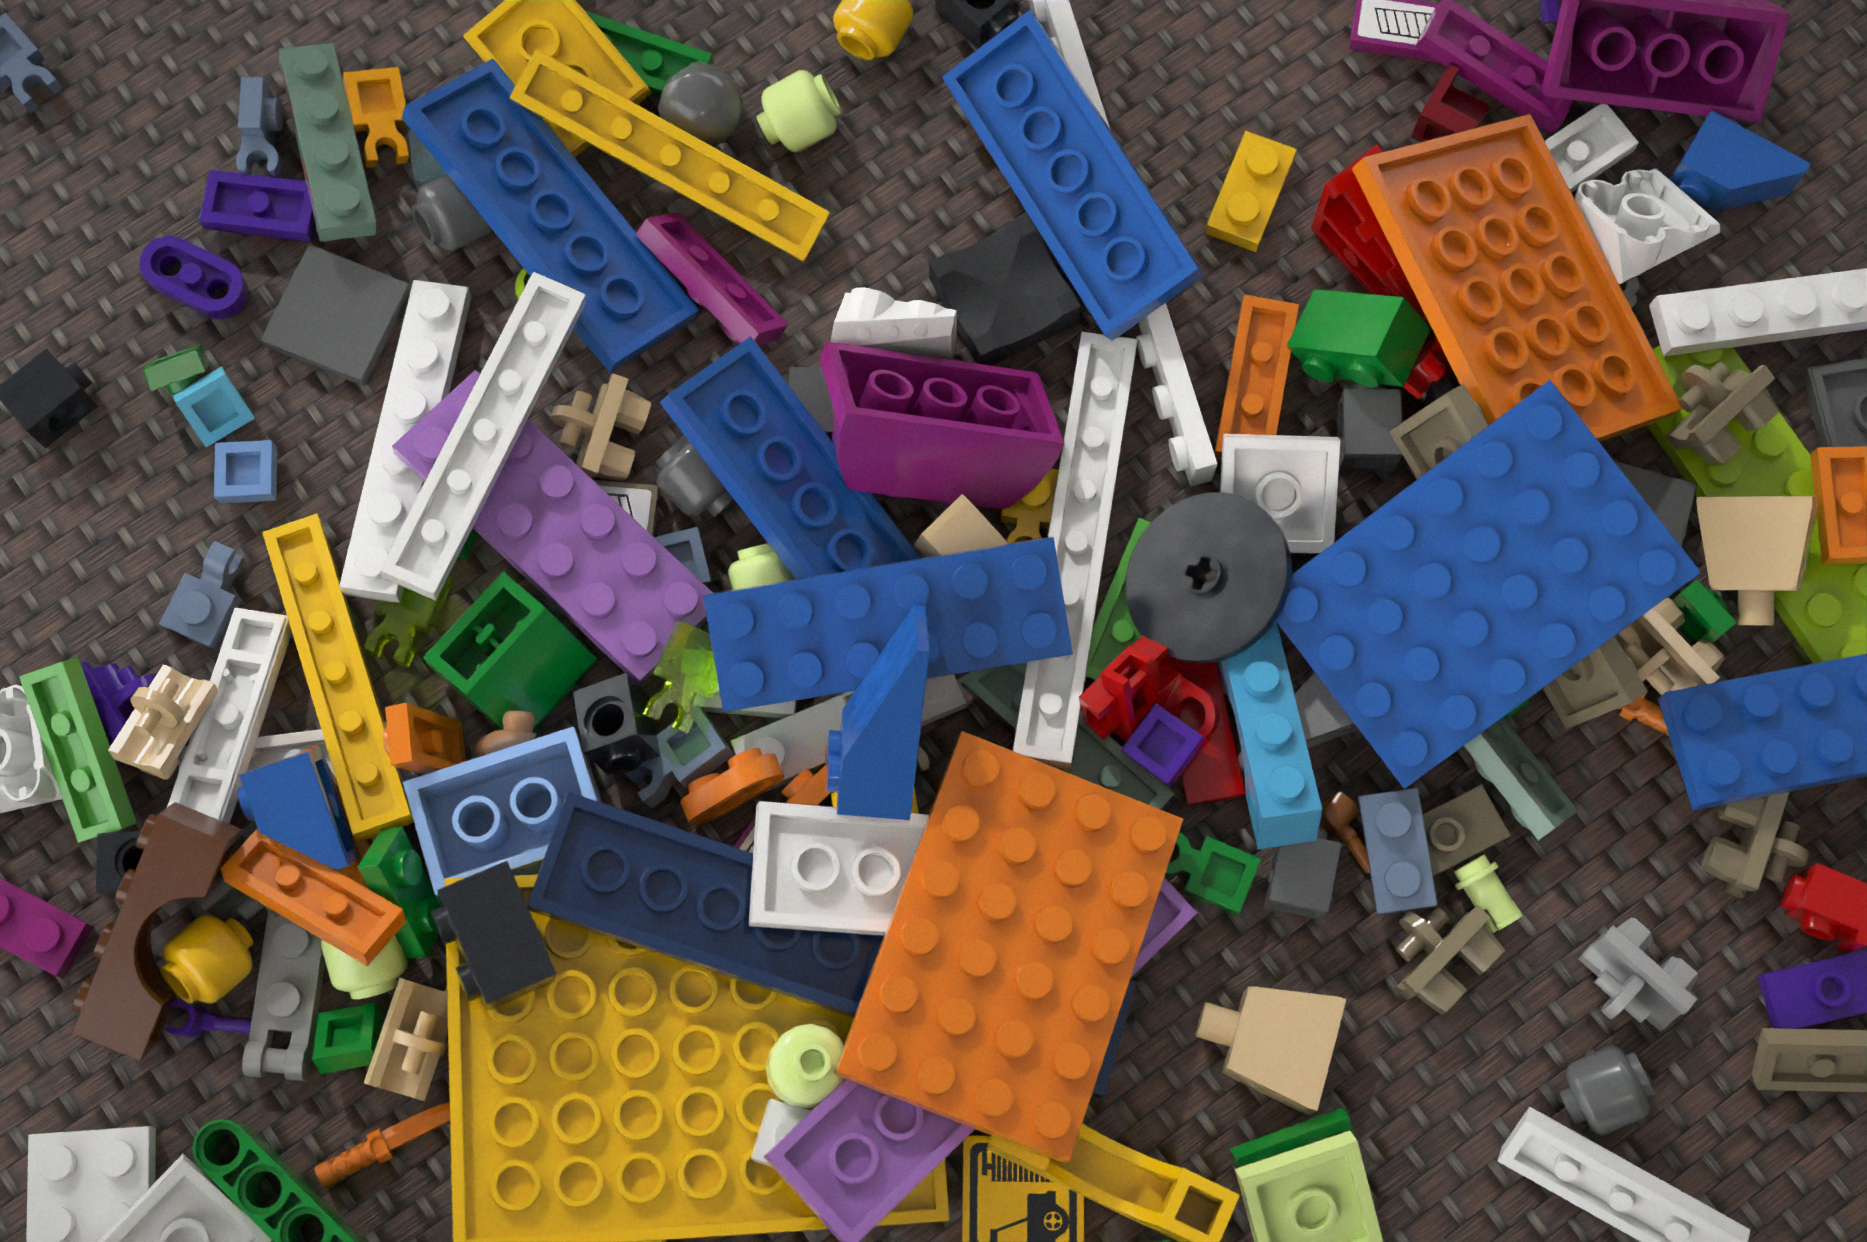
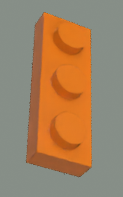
[1214,294,1299,459]
[220,828,406,967]

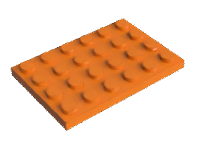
[1352,114,1683,442]
[834,731,1183,1163]

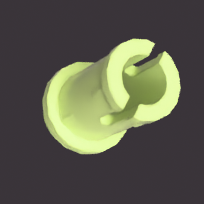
[1454,854,1523,933]

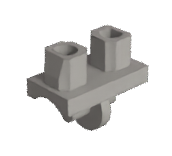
[1578,918,1698,1032]

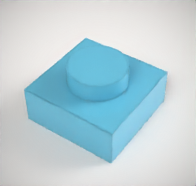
[172,367,255,447]

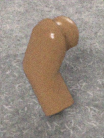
[473,711,537,758]

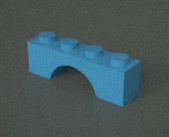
[1216,621,1322,850]

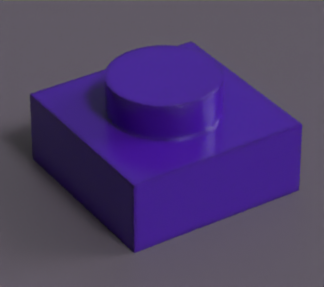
[1121,703,1206,788]

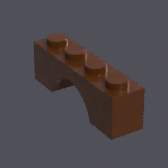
[72,802,242,1060]

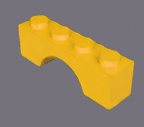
[986,1123,1240,1242]

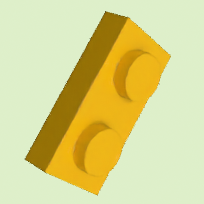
[1205,130,1297,252]

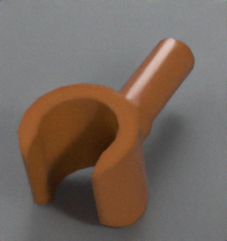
[1320,792,1370,874]

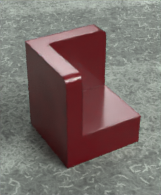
[1411,63,1489,142]

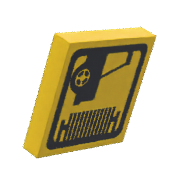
[962,1136,1084,1242]

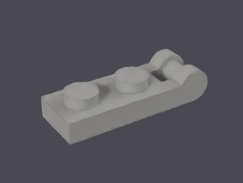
[242,911,326,1081]

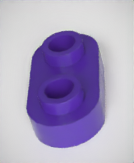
[139,236,248,319]

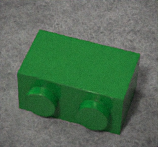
[1286,289,1431,388]

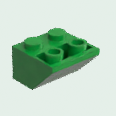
[423,571,598,733]

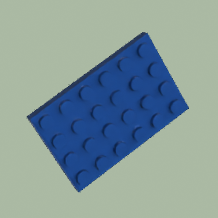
[1276,380,1701,789]

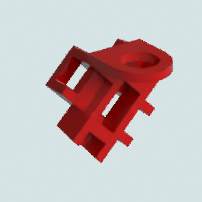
[1079,636,1220,742]

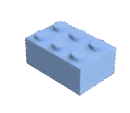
[403,726,602,896]

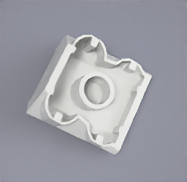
[1575,168,1720,284]
[831,288,957,360]
[0,685,62,813]

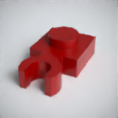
[1403,334,1453,399]

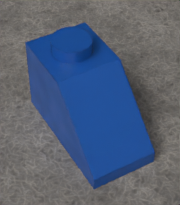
[1670,110,1811,212]
[238,747,360,870]

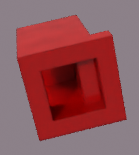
[1779,863,1867,954]

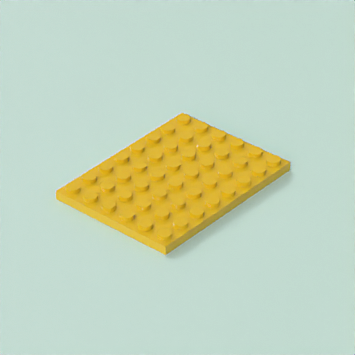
[445,875,949,1242]

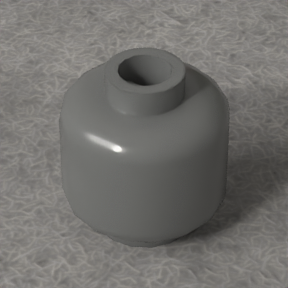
[412,174,492,251]
[655,435,733,517]
[1559,1045,1656,1136]

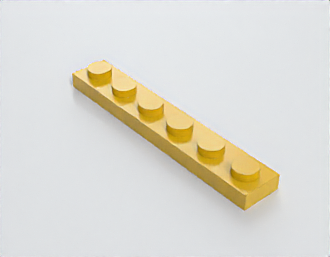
[509,49,830,263]
[262,514,414,842]

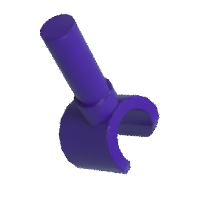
[165,999,252,1039]

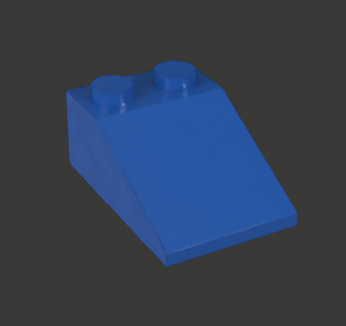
[826,605,930,820]

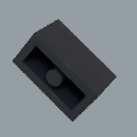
[431,861,556,1012]

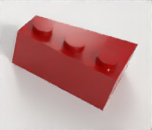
[1311,144,1435,345]

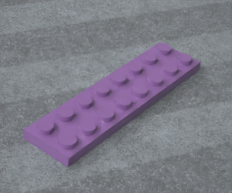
[763,877,1197,1242]

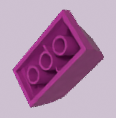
[1541,0,1790,123]
[819,341,1065,509]

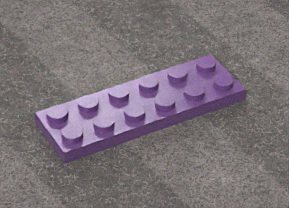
[392,370,713,686]

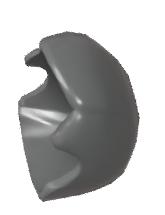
[658,62,743,147]

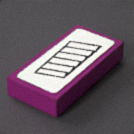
[1348,0,1466,63]

